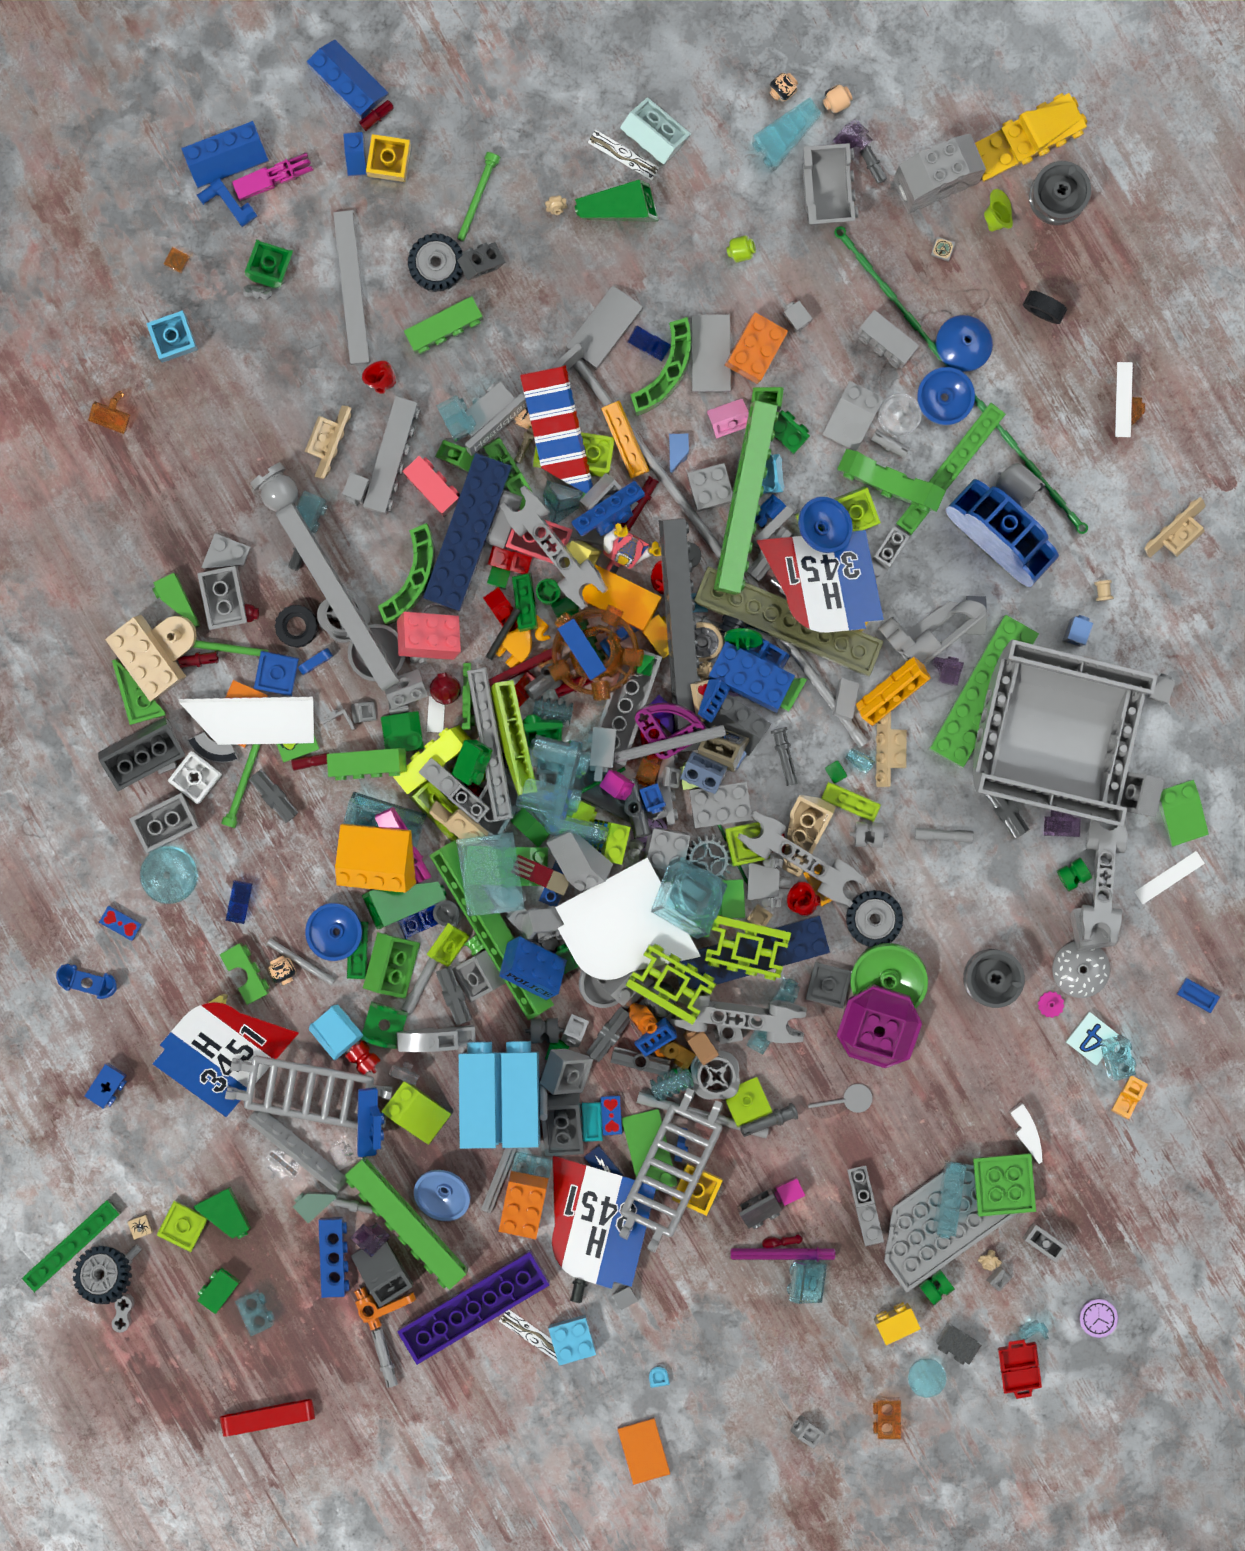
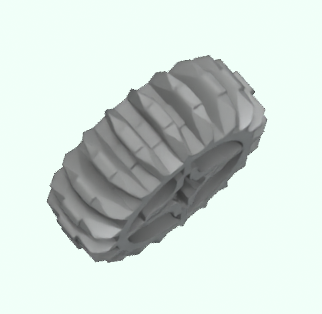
[684,834,733,886]

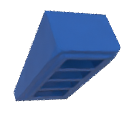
[698,679,730,723]
[634,1017,677,1057]

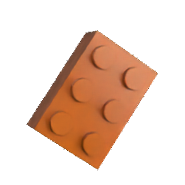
[724,312,788,384]
[498,1171,549,1239]

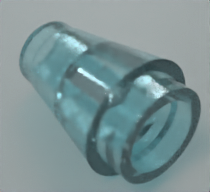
[846,748,875,774]

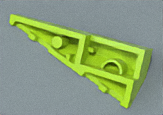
[409,780,468,858]

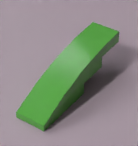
[483,437,532,510]

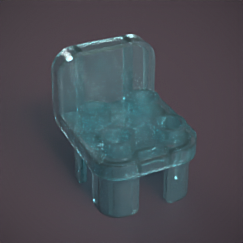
[515,735,609,845]

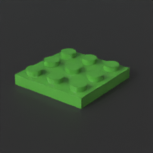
[973,1153,1036,1217]

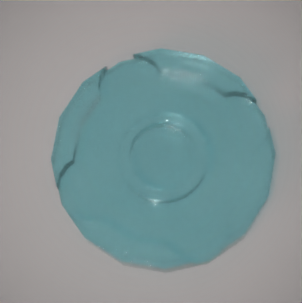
[908,1358,946,1398]

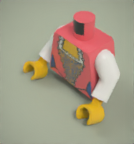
[603,523,661,574]

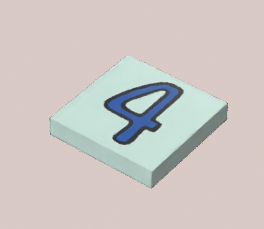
[1065,1012,1120,1066]

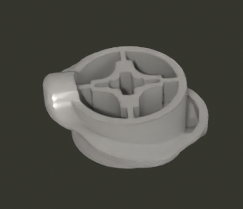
[317,587,370,644]
[691,1051,740,1100]

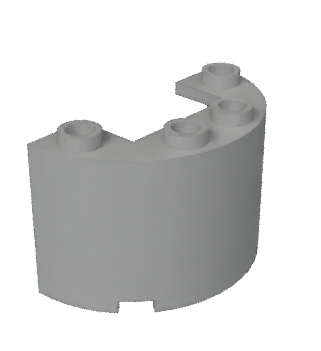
[803,143,858,225]

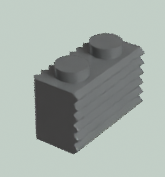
[935,1322,982,1365]

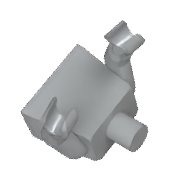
[747,858,791,908]

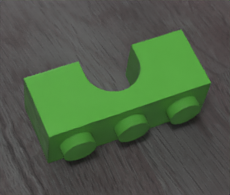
[219,943,270,1005]

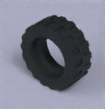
[1023,290,1067,324]
[275,605,318,648]

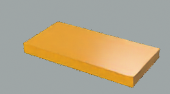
[582,564,662,632]

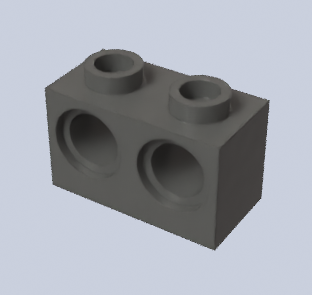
[457,242,506,280]

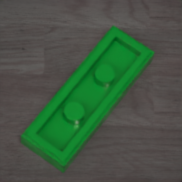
[512,573,538,632]
[347,921,369,979]

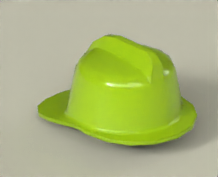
[984,189,1013,232]

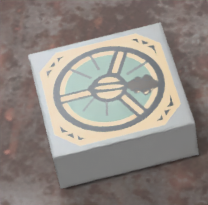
[930,237,955,262]

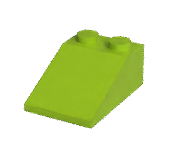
[381,1080,451,1145]

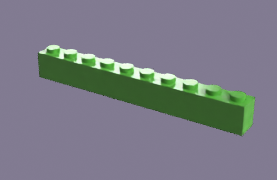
[714,400,779,595]
[429,840,554,1020]

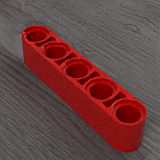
[219,1399,315,1437]

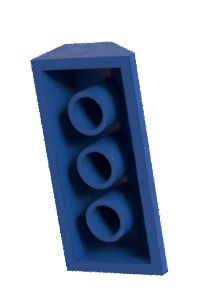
[306,40,389,120]
[181,121,269,188]

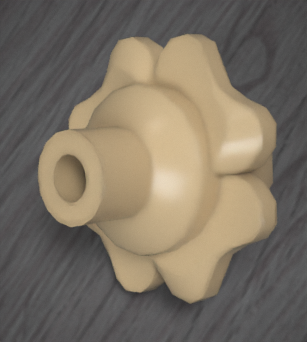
[545,195,567,215]
[697,660,713,681]
[978,1250,1002,1271]

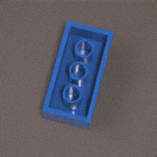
[708,642,795,713]

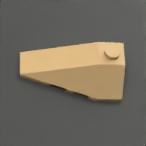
[782,795,836,877]

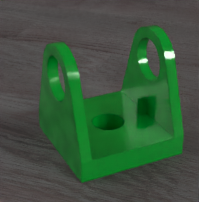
[361,1001,408,1049]

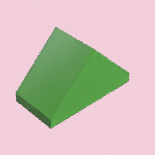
[751,387,784,410]
[511,807,551,847]

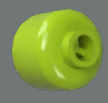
[726,235,756,263]

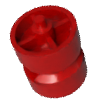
[345,1040,381,1075]

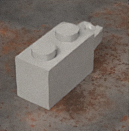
[586,727,616,782]

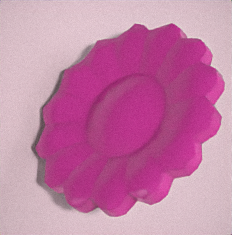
[1038,991,1064,1018]

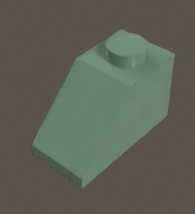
[293,1192,338,1223]

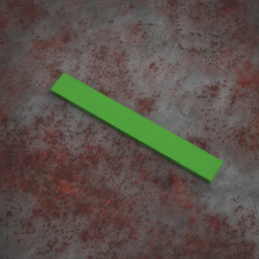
[896,403,1006,535]

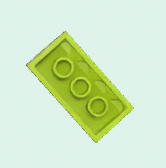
[533,432,614,477]
[794,486,881,531]

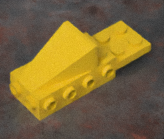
[975,93,1088,182]

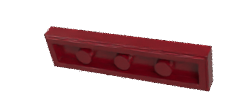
[489,647,558,687]

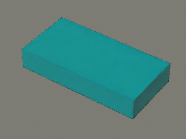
[582,1102,603,1142]

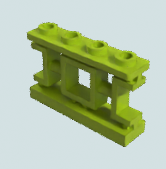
[705,915,791,981]
[625,943,716,1025]

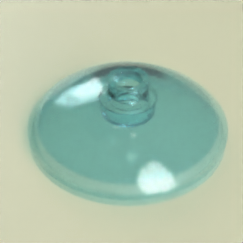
[140,846,198,904]

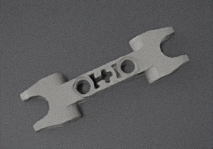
[500,486,608,610]
[737,811,867,907]
[1080,819,1128,946]
[670,989,807,1044]

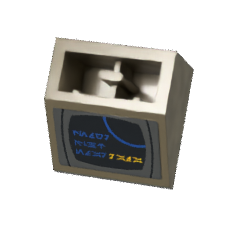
[698,725,749,772]

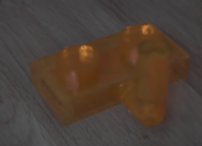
[88,391,131,434]

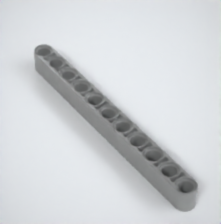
[276,503,400,691]

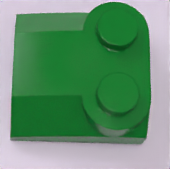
[245,239,293,288]
[381,711,424,752]
[523,714,563,747]

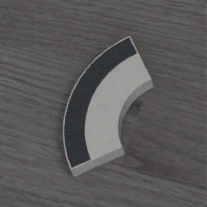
[187,732,238,763]

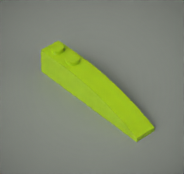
[490,680,538,796]

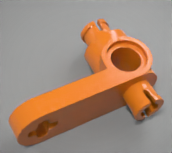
[628,1003,666,1057]
[354,1286,417,1330]

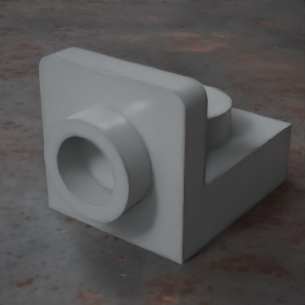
[561,1014,589,1047]
[790,1416,825,1449]

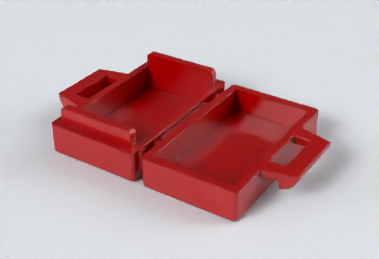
[997,1339,1042,1399]

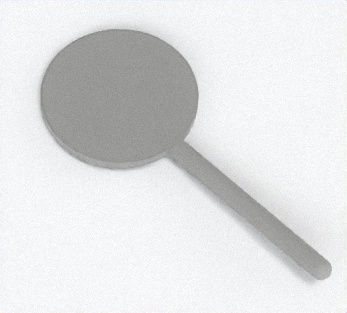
[808,1084,872,1113]

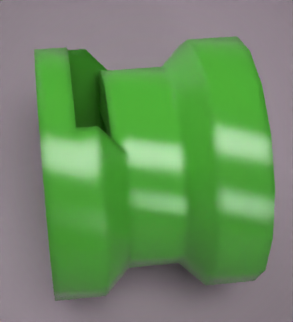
[464,934,484,957]

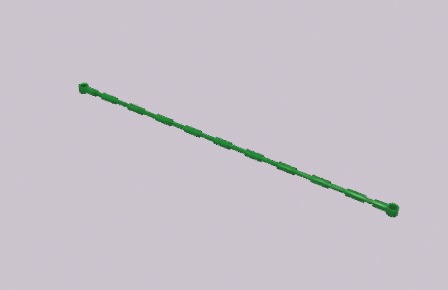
[834,226,1088,534]

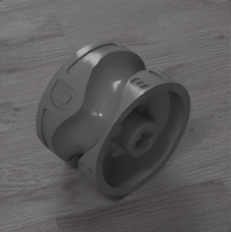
[1029,161,1091,225]
[963,949,1025,1008]

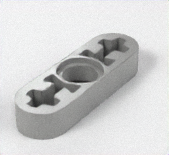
[751,503,798,548]

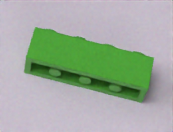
[404,296,483,354]
[327,748,407,781]

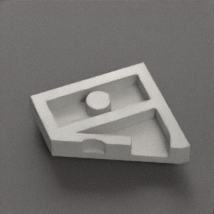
[201,533,251,569]

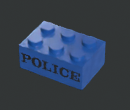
[499,936,567,1000]

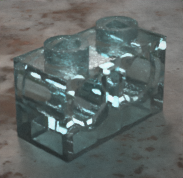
[1099,1034,1136,1081]
[512,1151,553,1182]
[235,1289,275,1336]

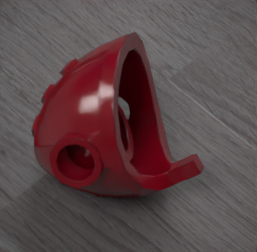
[430,672,461,705]

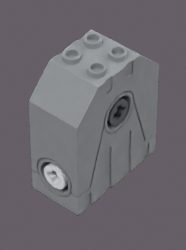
[893,134,986,214]

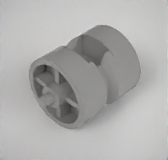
[850,822,888,848]

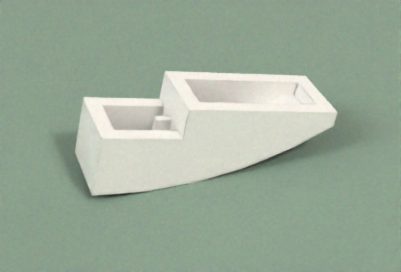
[1008,1102,1042,1164]

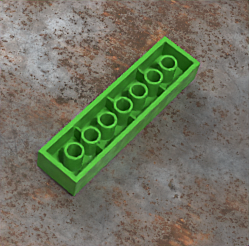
[928,615,1039,768]
[345,1157,468,1290]

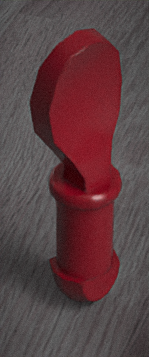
[762,1235,803,1248]

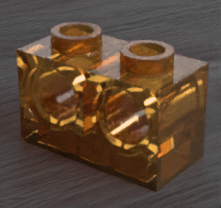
[873,1397,901,1439]

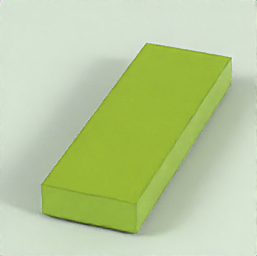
[821,782,881,822]

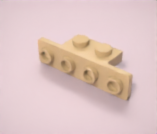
[305,405,351,479]
[1144,497,1206,558]
[875,712,907,787]
[429,801,490,846]

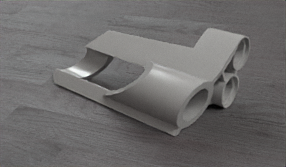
[878,600,988,665]

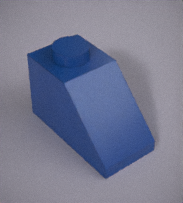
[343,132,367,176]

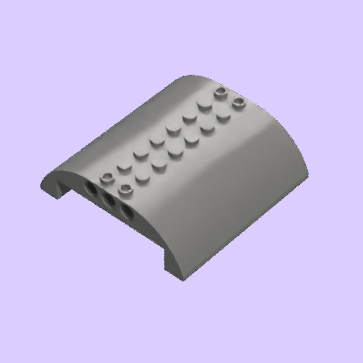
[973,640,1158,827]

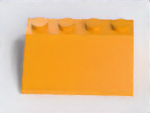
[335,823,416,893]

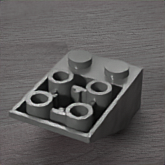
[351,1235,414,1307]

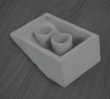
[823,381,884,451]
[197,566,247,630]
[547,829,613,892]

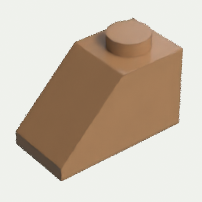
[683,1030,719,1066]

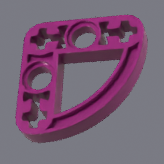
[635,703,706,759]

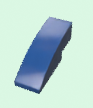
[557,618,607,681]
[740,639,790,669]

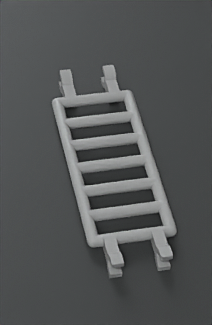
[225,1055,392,1129]
[619,1088,723,1253]

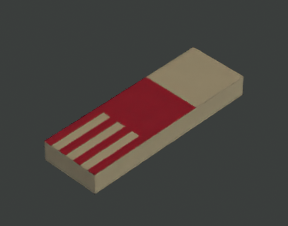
[511,854,570,896]

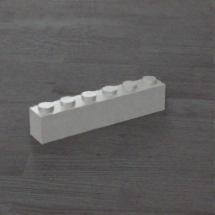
[363,396,421,515]

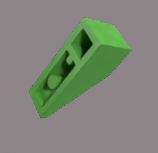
[152,573,200,628]

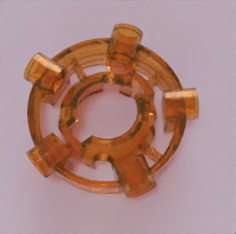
[548,604,644,701]

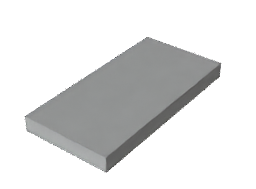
[691,315,731,392]

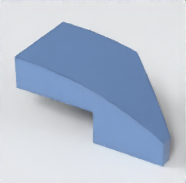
[669,434,689,472]

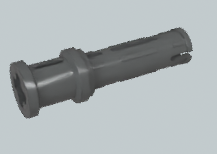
[770,727,798,786]
[740,1103,798,1137]

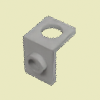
[321,709,356,730]

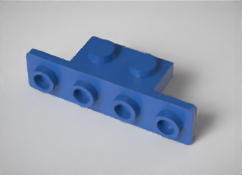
[571,481,645,536]
[357,1087,384,1157]

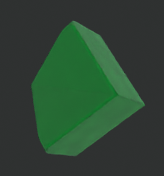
[637,654,655,676]

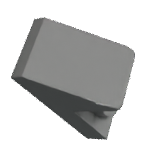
[609,1282,638,1310]

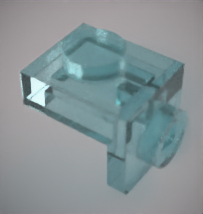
[1017,1320,1049,1340]

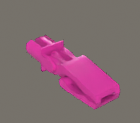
[232,153,314,201]
[375,807,431,884]

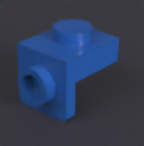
[639,783,666,814]

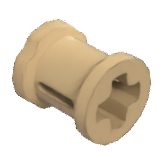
[1094,580,1114,601]

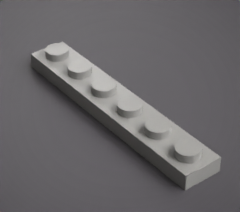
[247,1111,347,1194]

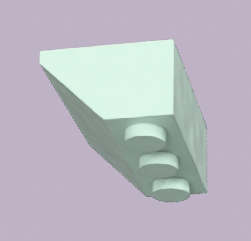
[620,97,691,164]

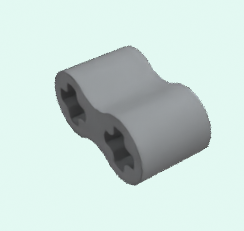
[112,1294,135,1333]

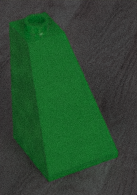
[574,179,659,222]
[362,882,446,930]

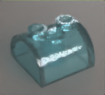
[787,1261,827,1304]

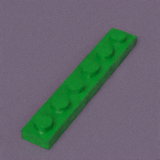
[21,1200,121,1293]

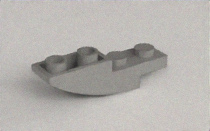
[872,526,910,586]
[657,752,681,825]
[419,757,490,823]
[396,1025,476,1052]
[847,1166,884,1247]

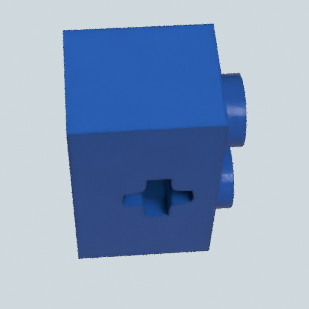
[84,1063,127,1109]

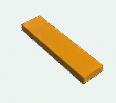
[601,400,649,479]

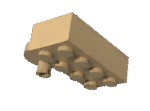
[105,615,197,701]

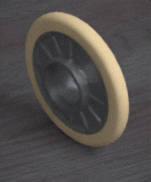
[694,622,723,662]

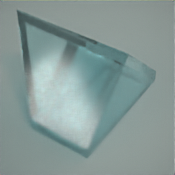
[543,480,584,524]

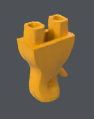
[496,615,551,668]

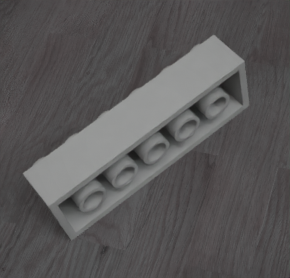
[590,645,662,767]

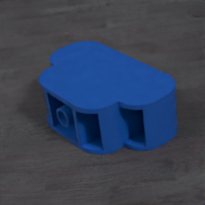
[946,479,1059,587]

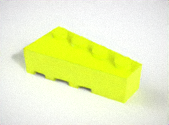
[393,725,471,795]

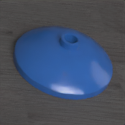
[936,315,993,372]
[917,367,975,425]
[798,497,853,553]
[305,903,362,961]

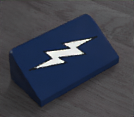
[584,1145,623,1176]

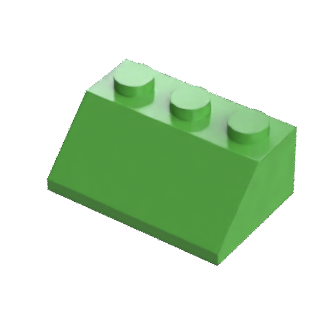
[363,932,420,998]

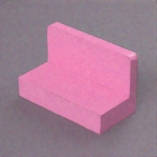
[707,399,749,439]

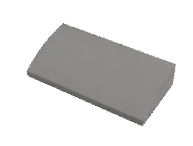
[566,286,643,370]

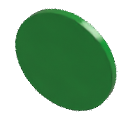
[724,628,763,650]

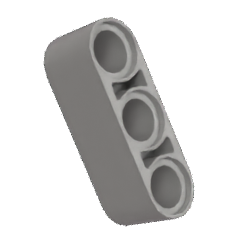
[486,490,523,549]

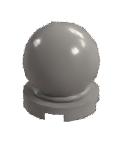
[250,462,298,512]

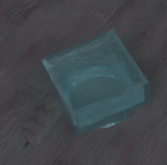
[651,857,728,939]

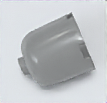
[996,463,1045,509]

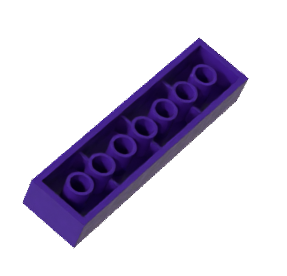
[397,1249,550,1365]

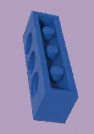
[318,1217,349,1298]

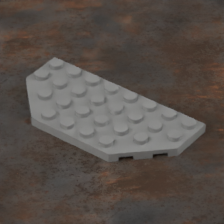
[884,1162,1018,1293]

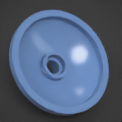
[414,1170,471,1221]

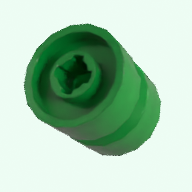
[536,579,561,605]
[1056,857,1092,892]
[919,1270,955,1305]

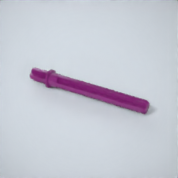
[730,1246,835,1262]

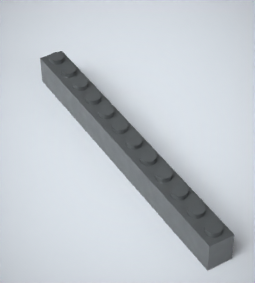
[658,518,704,752]

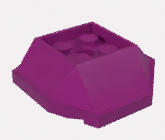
[837,984,922,1068]

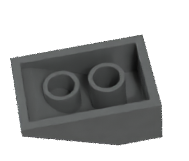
[542,1093,584,1156]
[737,1188,782,1229]

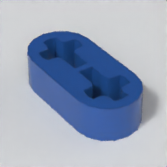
[298,648,333,676]

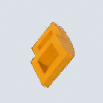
[1111,1075,1148,1120]

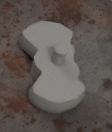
[243,285,272,299]
[624,839,644,866]

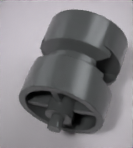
[525,1018,564,1044]

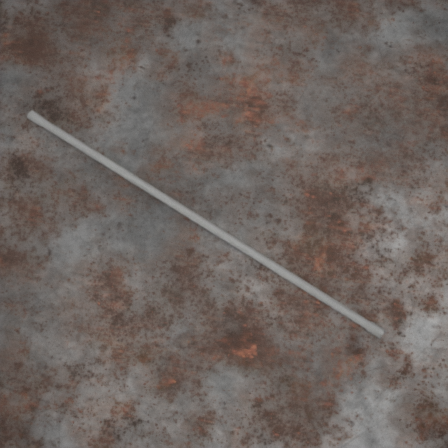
[573,359,869,748]

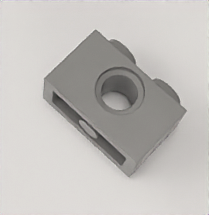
[342,472,370,506]
[385,669,428,709]
[1022,1222,1068,1263]

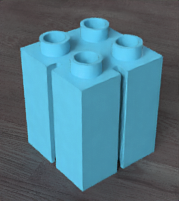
[459,1041,540,1149]

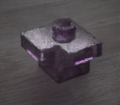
[832,118,873,149]
[932,656,964,686]
[1044,810,1081,837]
[350,1223,391,1257]

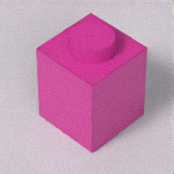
[600,770,635,800]
[774,1177,805,1206]

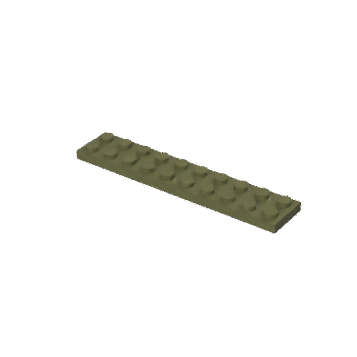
[694,566,884,677]

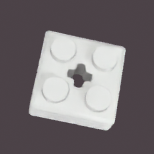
[168,751,222,804]

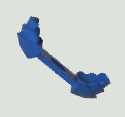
[56,964,117,999]

